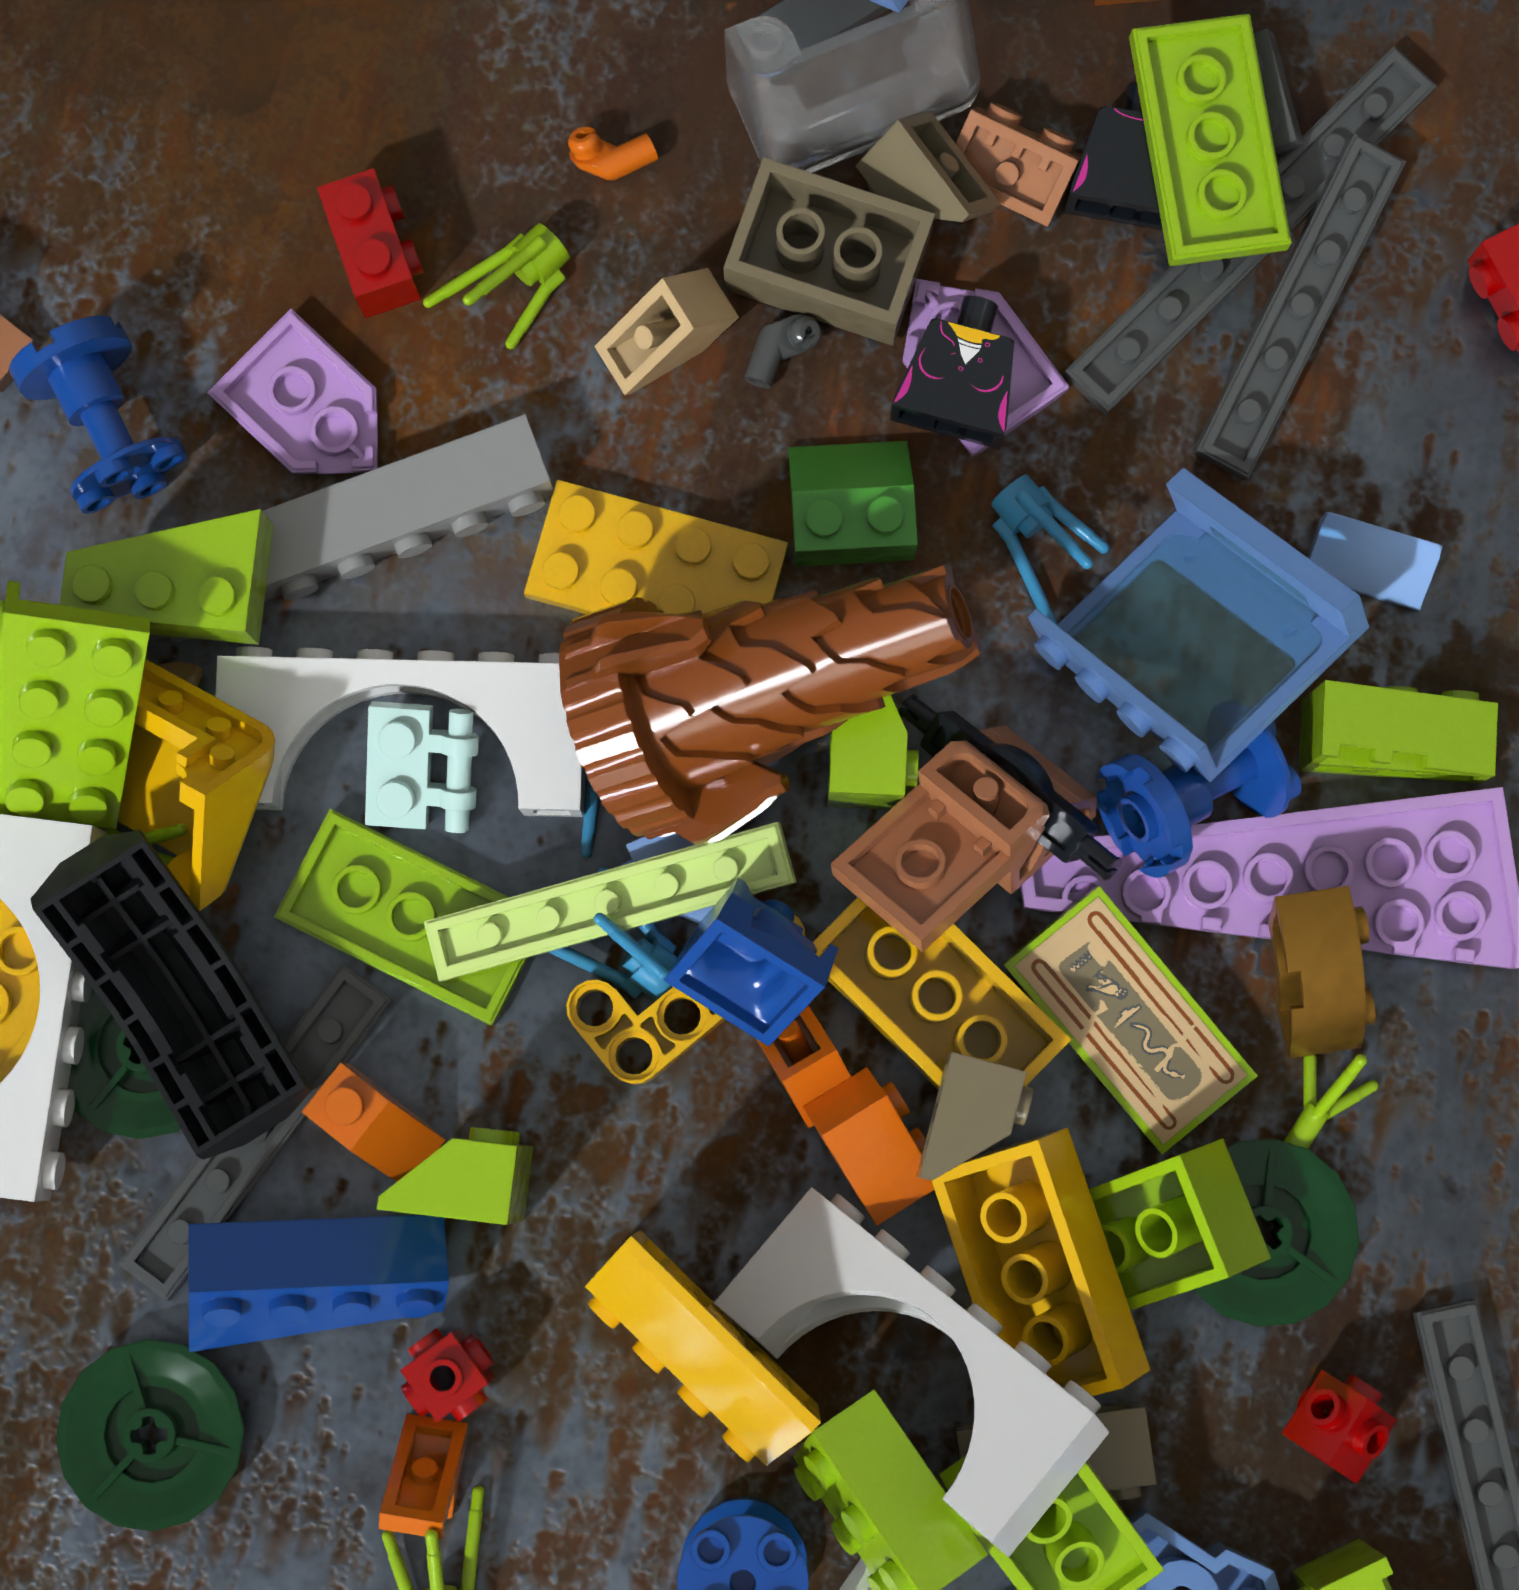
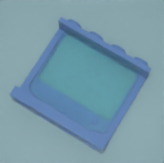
[1028,468,1369,782]

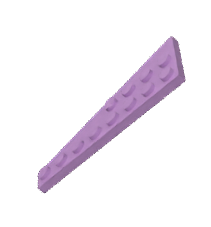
[1020,787,1519,969]

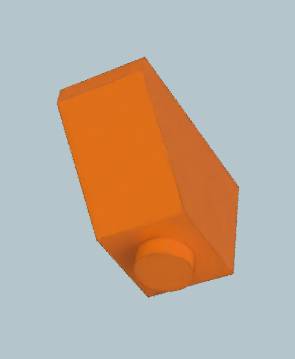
[756,1005,851,1129]
[301,1062,447,1182]

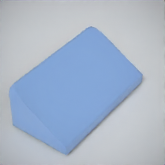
[1308,512,1443,611]

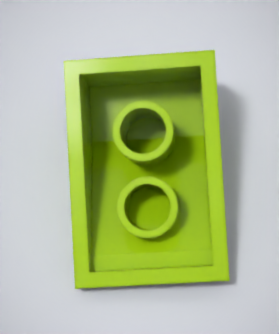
[827,695,919,810]
[1089,1138,1271,1310]
[939,1455,1164,1590]

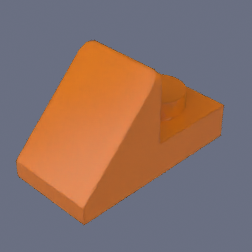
[379,1413,468,1539]

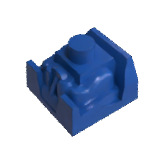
[663,877,838,1046]

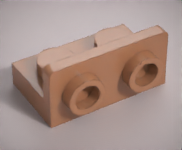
[956,102,1082,227]

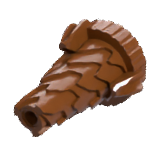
[559,564,980,845]

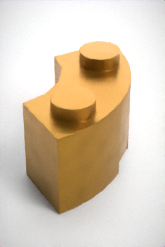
[1268,886,1376,1059]

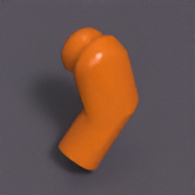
[568,127,658,181]

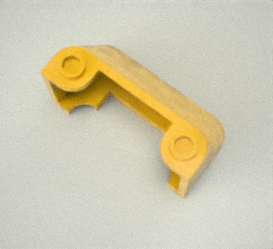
[118,659,275,911]

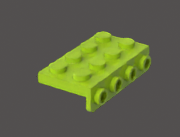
[0,580,151,829]

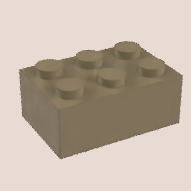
[723,157,935,346]

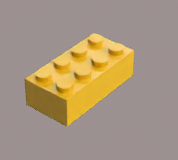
[813,897,1072,1090]
[932,1127,1151,1396]

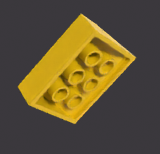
[585,1230,821,1466]

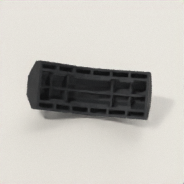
[30,830,312,1160]

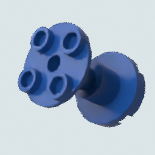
[9,315,187,514]
[1096,703,1301,878]
[677,1496,809,1590]

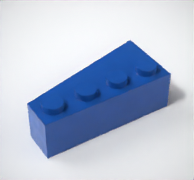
[188,1215,449,1352]

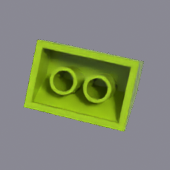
[377,1127,534,1225]

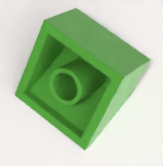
[788,441,918,567]

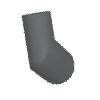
[743,314,822,389]

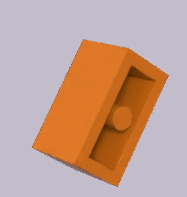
[803,1067,934,1226]

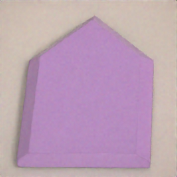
[902,279,1069,456]
[207,309,378,475]

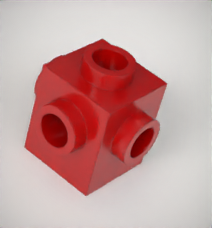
[400,1327,496,1422]
[1281,1370,1397,1484]

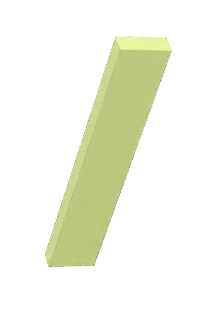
[424,822,797,981]

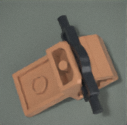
[831,694,1122,952]

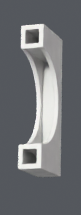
[215,646,586,817]
[0,814,107,1202]
[714,1187,1110,1558]

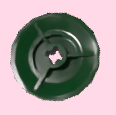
[68,988,180,1139]
[1193,1139,1359,1327]
[56,1339,245,1531]

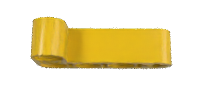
[566,914,805,1085]

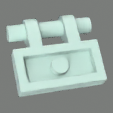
[365,701,479,833]

